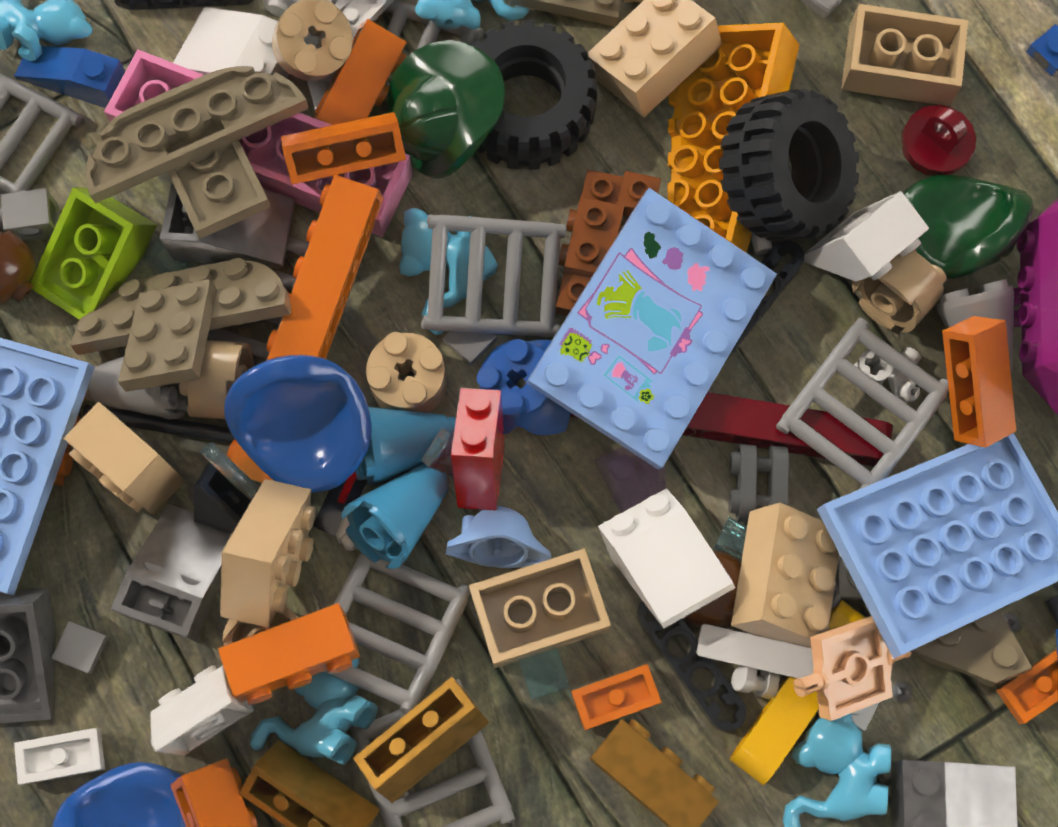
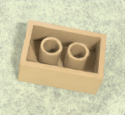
[588,0,722,118]
[841,4,968,106]
[64,402,185,515]
[220,479,316,628]
[731,503,839,648]
[469,548,611,668]

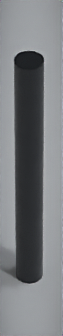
[83,405,235,444]

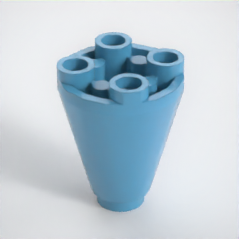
[355,407,456,485]

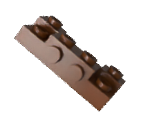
[555,169,661,316]

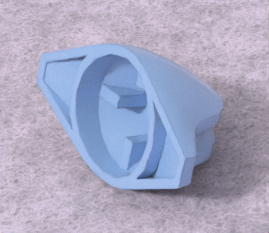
[446,507,551,568]

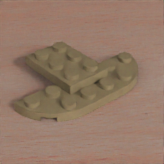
[86,66,309,239]
[70,258,291,392]

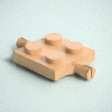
[793,616,911,721]

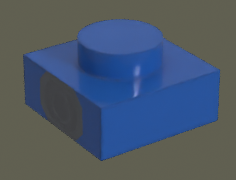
[1026,24,1058,76]

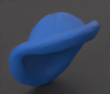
[224,355,372,493]
[53,762,186,827]

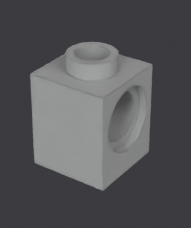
[0,188,59,242]

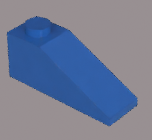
[14,46,125,108]

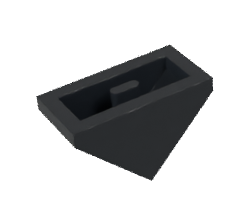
[194,456,255,534]

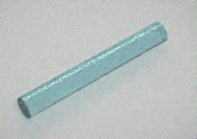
[201,442,260,501]

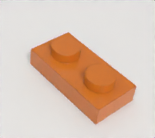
[996,649,1058,725]
[571,664,662,731]

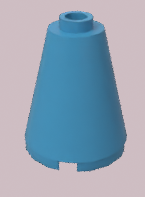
[341,464,449,569]

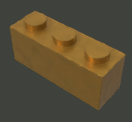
[353,677,490,803]
[589,719,720,827]
[239,740,380,827]

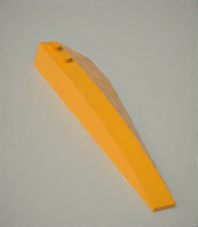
[667,23,800,253]

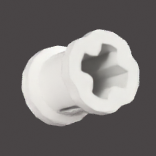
[854,349,893,389]

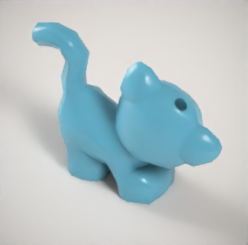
[0,0,93,61]
[415,0,529,29]
[399,208,498,335]
[250,658,378,765]
[782,714,891,827]

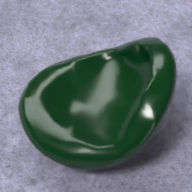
[388,40,505,179]
[902,174,1033,279]

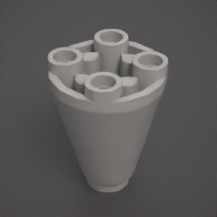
[936,279,1014,371]
[85,356,188,420]

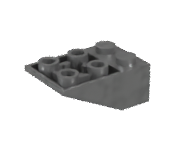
[160,182,295,268]
[110,504,232,642]

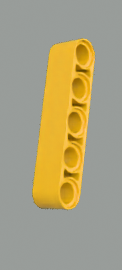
[729,600,866,785]

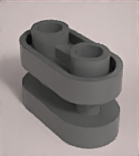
[728,444,789,522]

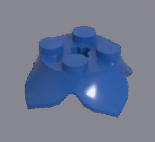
[477,339,571,436]

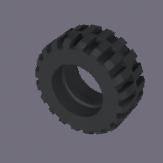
[471,20,598,170]
[719,89,859,241]

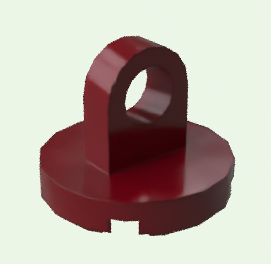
[901,105,976,176]

